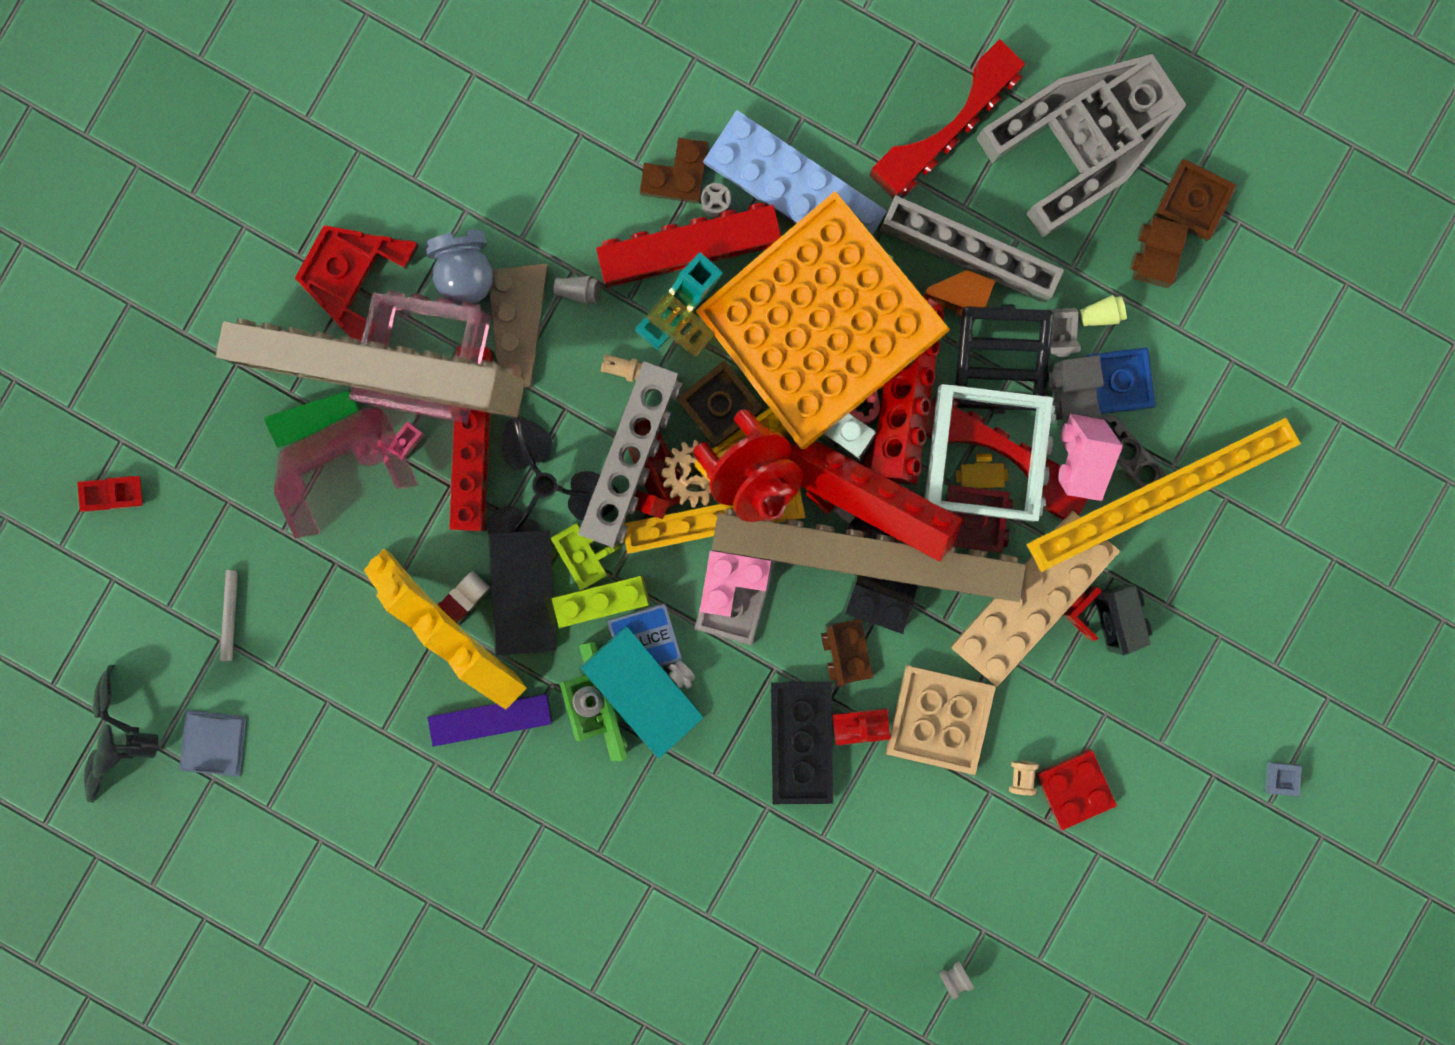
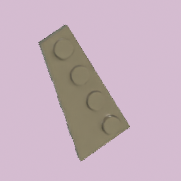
[490,264,549,388]

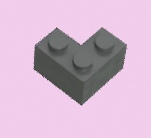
[1046,355,1104,427]

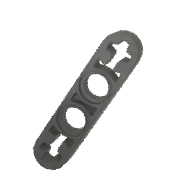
[1100,415,1179,511]

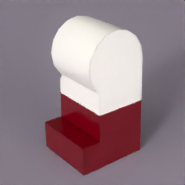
[437,571,491,625]

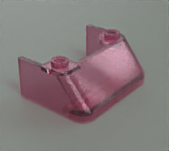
[274,407,419,538]

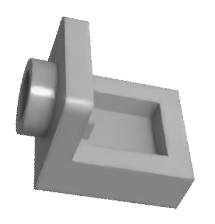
[1046,308,1081,357]

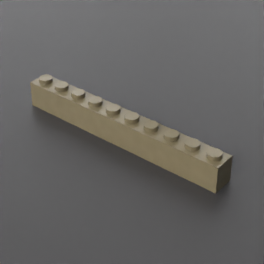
[712,509,1026,602]

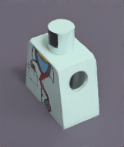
[820,413,876,464]

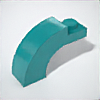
[635,252,723,351]

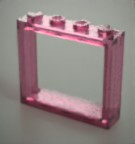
[349,290,491,424]

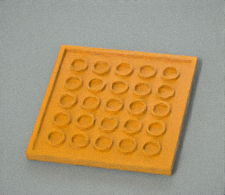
[695,191,950,450]

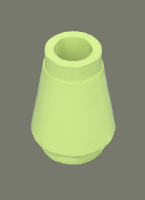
[1079,295,1127,327]

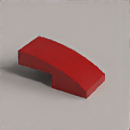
[77,476,143,512]

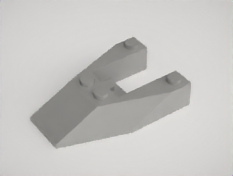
[977,54,1186,239]

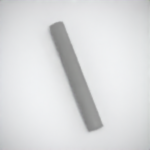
[220,570,238,661]

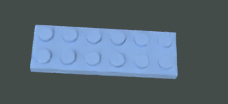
[703,110,887,235]

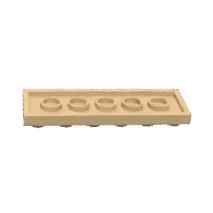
[950,510,1120,687]

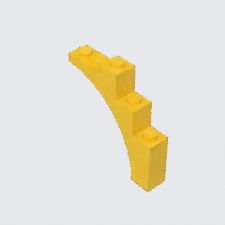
[363,549,527,710]

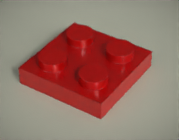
[1035,749,1117,830]

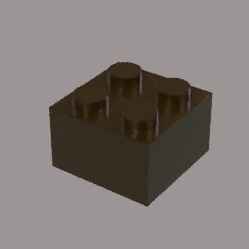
[677,360,763,447]

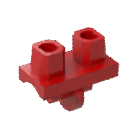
[832,708,891,745]

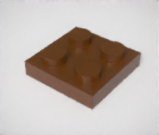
[1153,159,1237,241]

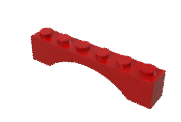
[869,39,1025,199]
[925,397,1088,520]

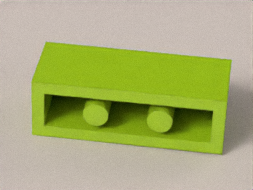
[551,575,650,628]

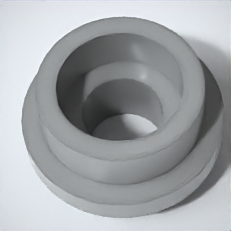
[573,686,603,717]

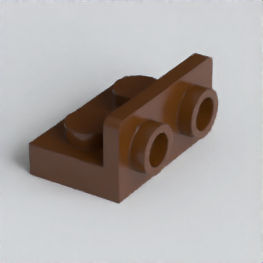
[821,618,873,687]

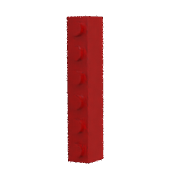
[596,203,781,288]
[790,440,963,562]

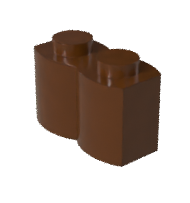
[1130,217,1188,288]

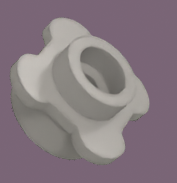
[666,661,695,690]

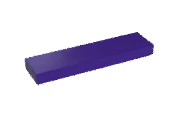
[427,694,553,747]

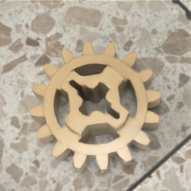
[661,440,715,508]

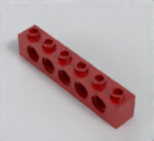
[871,298,944,485]
[449,346,493,531]

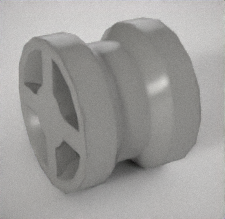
[701,183,731,218]
[938,961,974,1000]

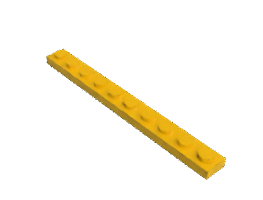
[1027,418,1301,572]

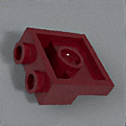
[946,485,1013,553]

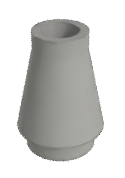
[554,275,600,306]

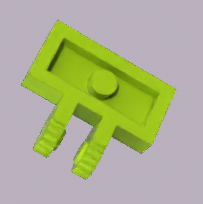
[551,523,620,590]

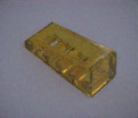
[646,293,715,357]

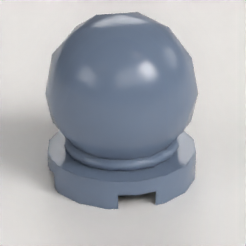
[425,230,493,306]

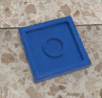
[1086,347,1156,414]

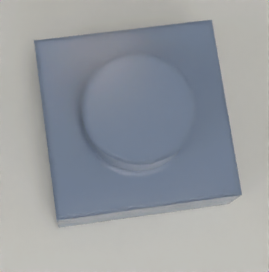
[1265,762,1302,796]

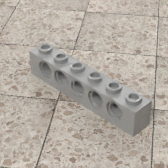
[879,195,1064,303]
[578,361,683,548]

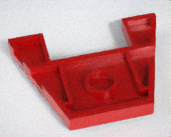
[295,225,419,343]

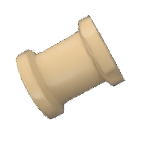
[1009,760,1039,796]

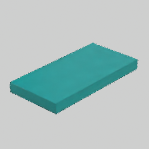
[579,627,704,759]

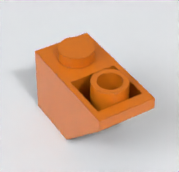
[923,270,995,318]

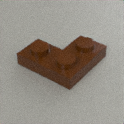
[640,137,708,204]

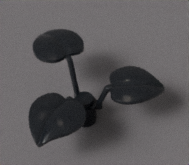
[488,415,620,533]
[84,665,158,802]

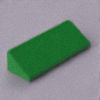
[264,390,364,448]

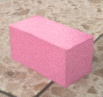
[383,421,425,464]

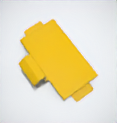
[956,454,1009,488]

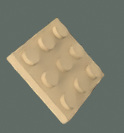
[885,665,996,775]

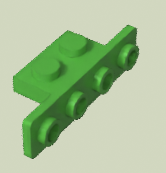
[560,642,627,761]

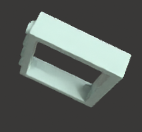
[924,384,1056,522]

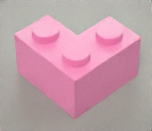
[1058,414,1123,501]
[700,551,771,617]

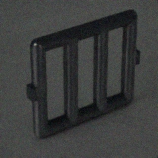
[954,304,1054,414]

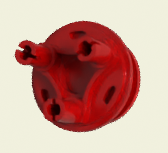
[693,409,803,522]

